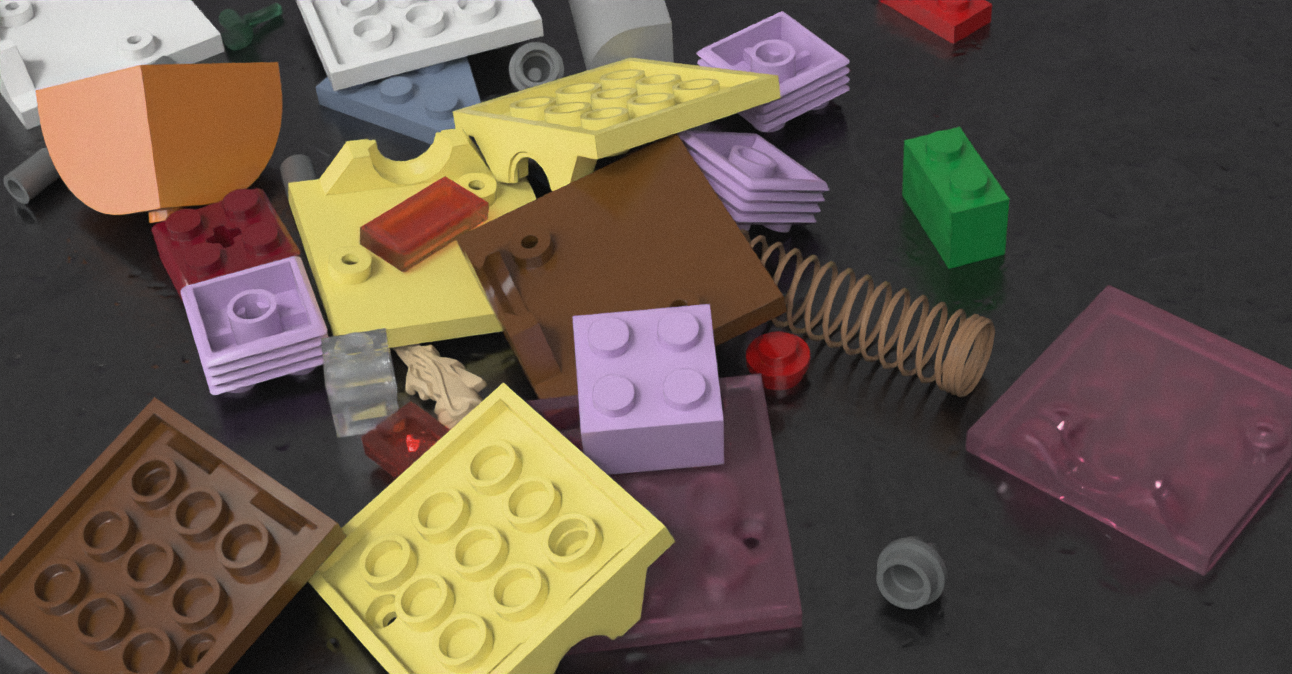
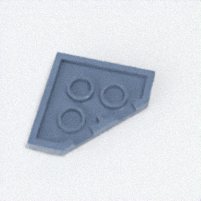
[316,56,481,144]

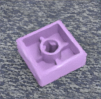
[697,11,850,133]
[677,130,829,232]
[180,256,334,395]

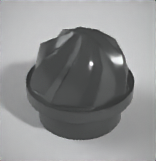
[509,42,564,91]
[876,536,948,609]

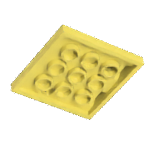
[453,58,781,191]
[288,128,537,355]
[308,383,675,674]

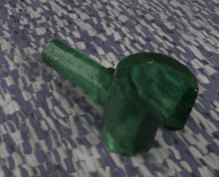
[219,3,283,50]

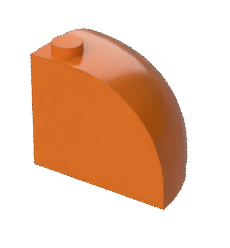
[35,62,282,223]

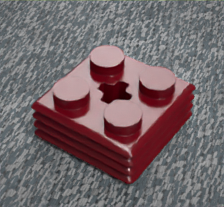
[151,188,303,301]

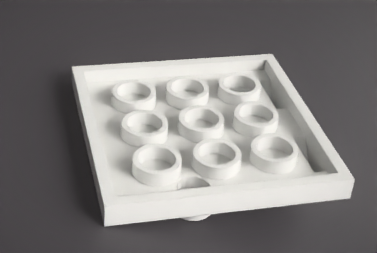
[0,0,225,130]
[296,0,544,91]

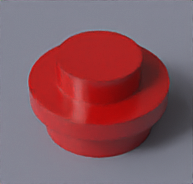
[746,331,810,390]

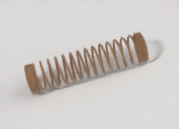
[741,229,995,398]

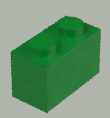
[902,127,1010,269]

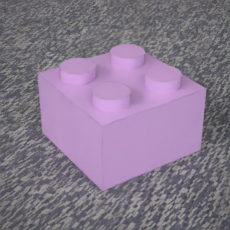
[573,304,724,475]

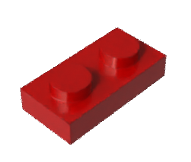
[879,0,992,44]

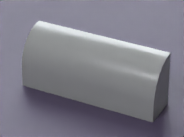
[568,0,674,71]

